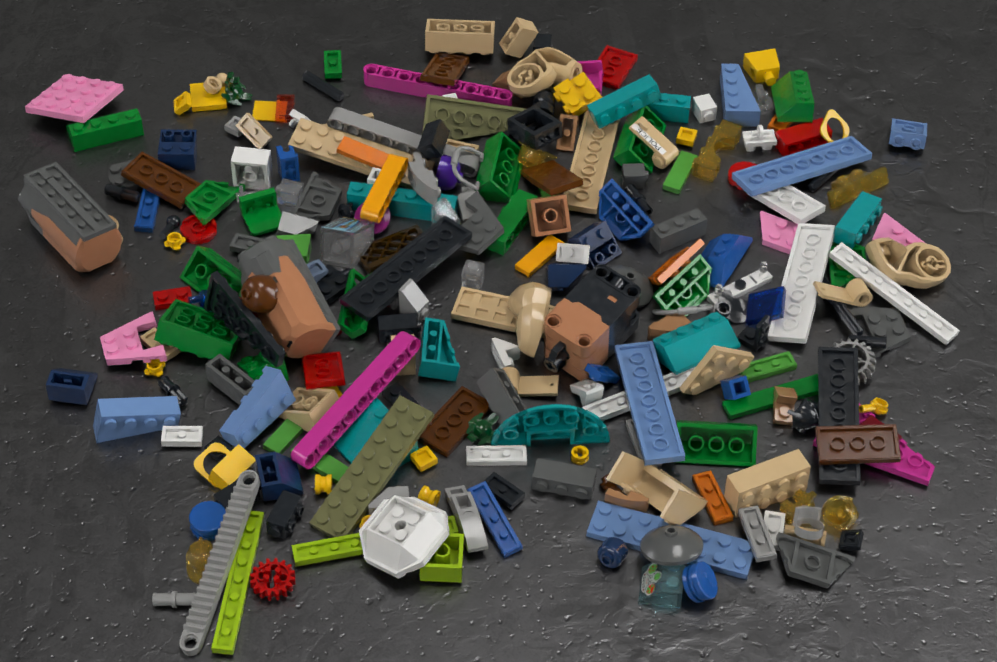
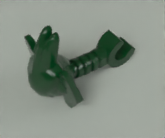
[221,72,253,106]
[466,412,499,446]

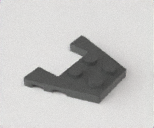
[459,191,504,255]
[841,305,911,360]

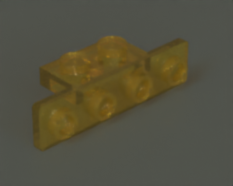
[827,166,889,209]

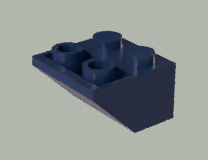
[158,129,197,170]
[567,221,622,270]
[46,368,98,405]
[255,452,304,502]

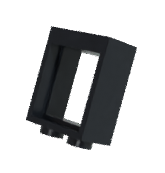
[507,105,563,151]

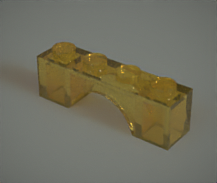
[692,119,742,183]

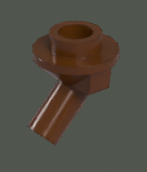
[600,473,624,494]

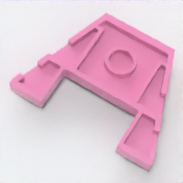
[100,311,168,366]

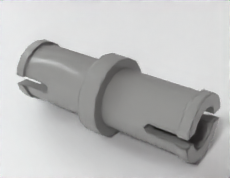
[152,591,196,608]

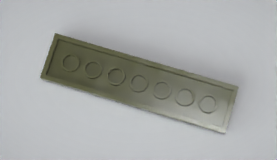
[309,396,434,538]

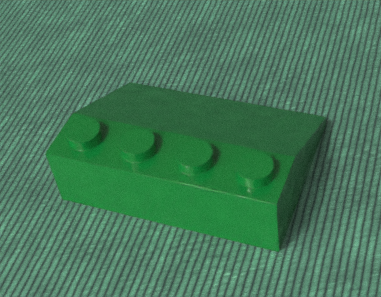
[154,299,241,361]

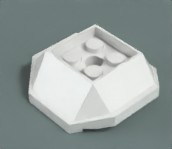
[359,495,449,579]

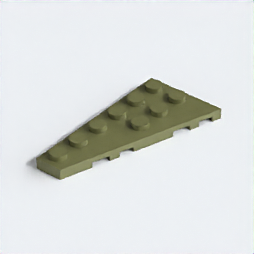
[422,94,529,141]

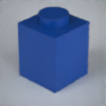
[720,375,751,400]

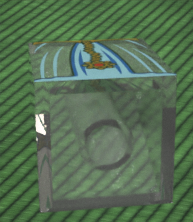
[320,217,374,269]

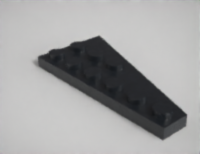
[204,271,286,368]

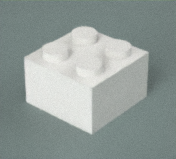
[231,146,273,190]

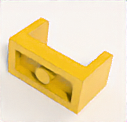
[208,444,255,490]

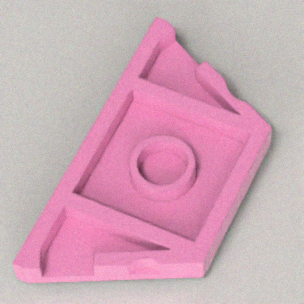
[759,211,798,255]
[872,213,925,246]

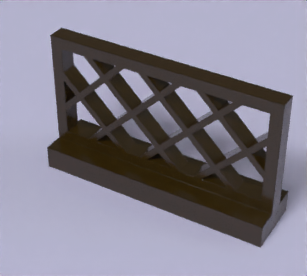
[351,224,423,274]

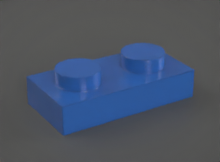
[584,363,621,384]

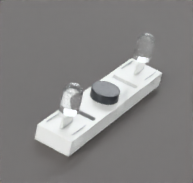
[707,262,773,307]

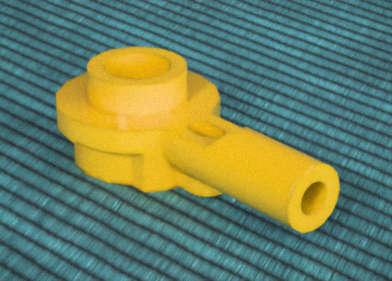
[859,397,889,415]

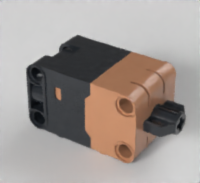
[544,264,641,381]

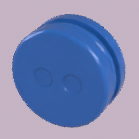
[189,501,226,541]
[682,561,718,603]

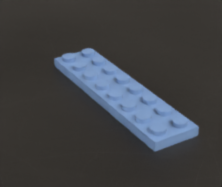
[732,136,872,197]
[614,341,685,466]
[586,500,754,580]

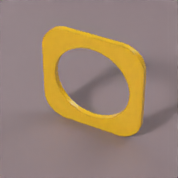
[820,109,850,143]
[194,443,230,488]

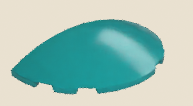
[491,404,610,447]

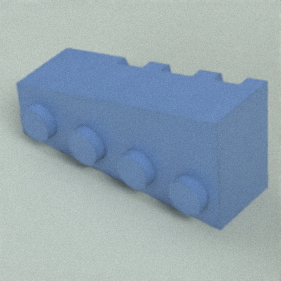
[720,63,761,127]
[219,366,296,448]
[93,396,181,443]

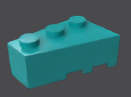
[418,317,460,382]

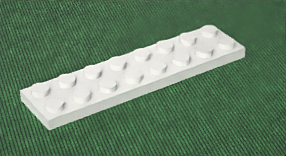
[768,223,835,344]

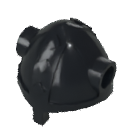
[787,398,819,433]

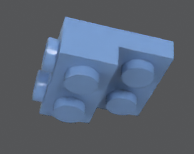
[889,118,927,150]

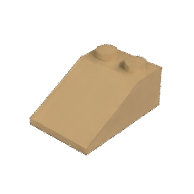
[279,387,339,432]

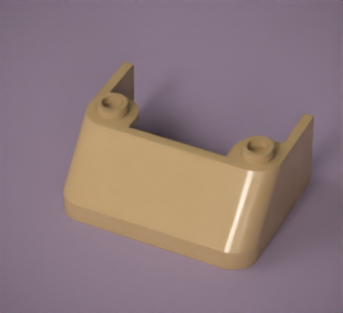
[606,451,708,525]

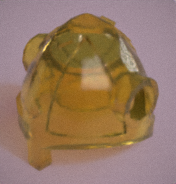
[822,495,859,531]

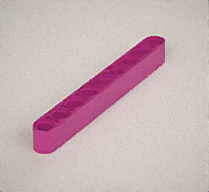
[363,64,512,107]
[291,331,421,469]

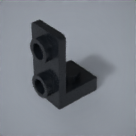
[737,314,770,352]

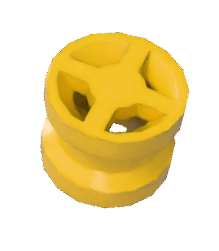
[315,474,332,495]
[418,485,441,507]

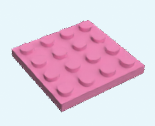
[25,74,124,123]

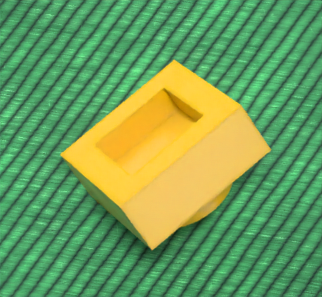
[173,91,192,115]
[676,127,698,147]
[410,445,438,472]

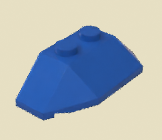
[599,179,655,241]
[701,234,753,288]

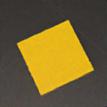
[190,83,227,112]

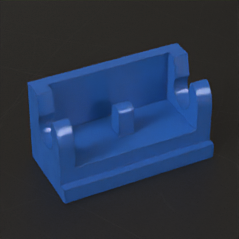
[276,145,300,185]

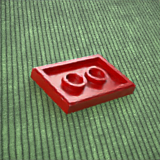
[597,45,638,90]
[302,351,346,390]

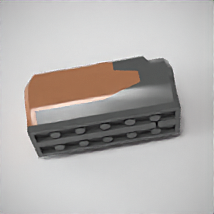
[18,162,122,272]
[238,236,341,358]

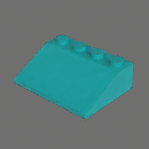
[334,397,418,468]

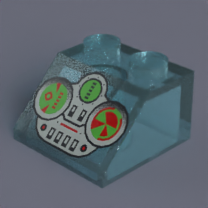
[638,562,685,608]

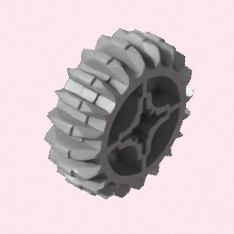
[833,338,876,385]

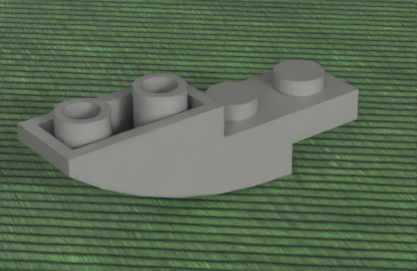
[408,152,441,205]
[445,485,488,553]

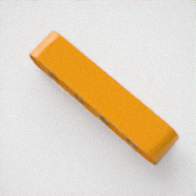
[360,154,408,223]

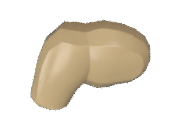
[507,47,582,97]
[865,237,951,289]
[508,282,551,358]

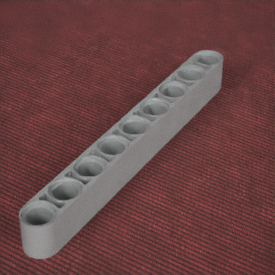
[327,107,481,178]

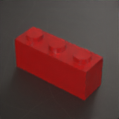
[775,117,833,157]

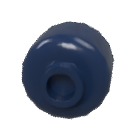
[597,537,628,568]

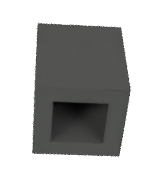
[622,163,648,189]

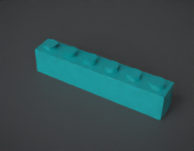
[347,181,458,222]

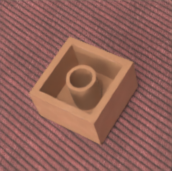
[527,194,571,237]

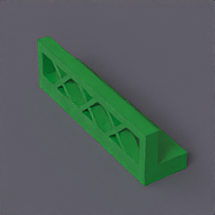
[337,269,371,339]

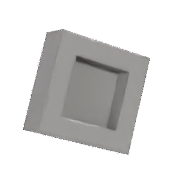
[224,116,243,137]

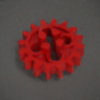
[250,558,296,601]

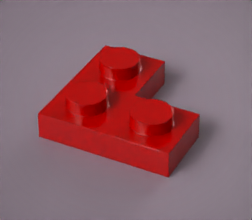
[153,286,194,310]

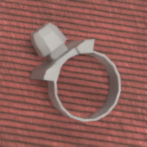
[793,505,824,540]

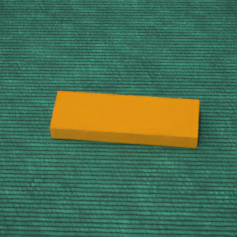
[515,235,564,278]

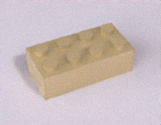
[425,19,495,55]
[724,449,811,518]

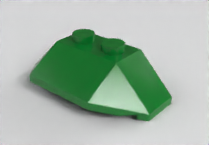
[653,254,712,317]

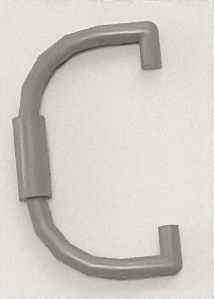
[451,146,484,191]
[652,304,713,315]

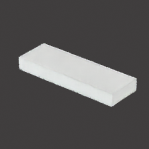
[466,445,527,466]

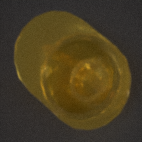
[517,141,557,167]
[186,537,213,584]

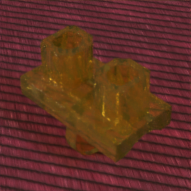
[780,489,817,525]

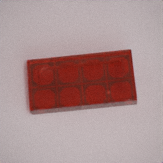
[275,94,295,123]

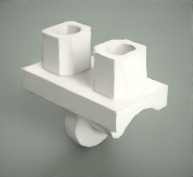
[742,125,777,152]

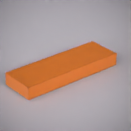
[337,136,389,169]
[692,470,734,526]

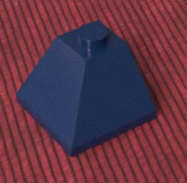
[547,263,586,291]

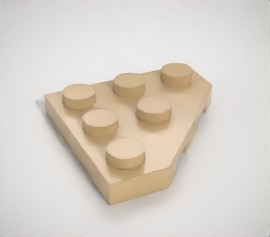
[679,345,755,395]

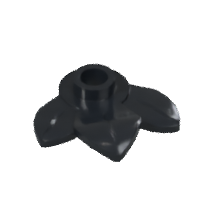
[713,290,748,324]

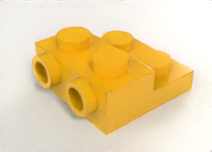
[553,72,602,116]

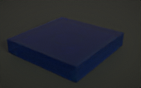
[746,286,786,326]

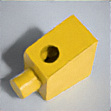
[743,48,780,86]

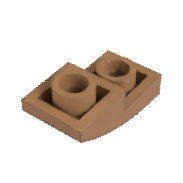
[605,488,649,513]

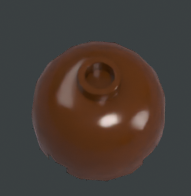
[241,274,278,313]

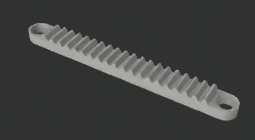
[179,470,260,656]

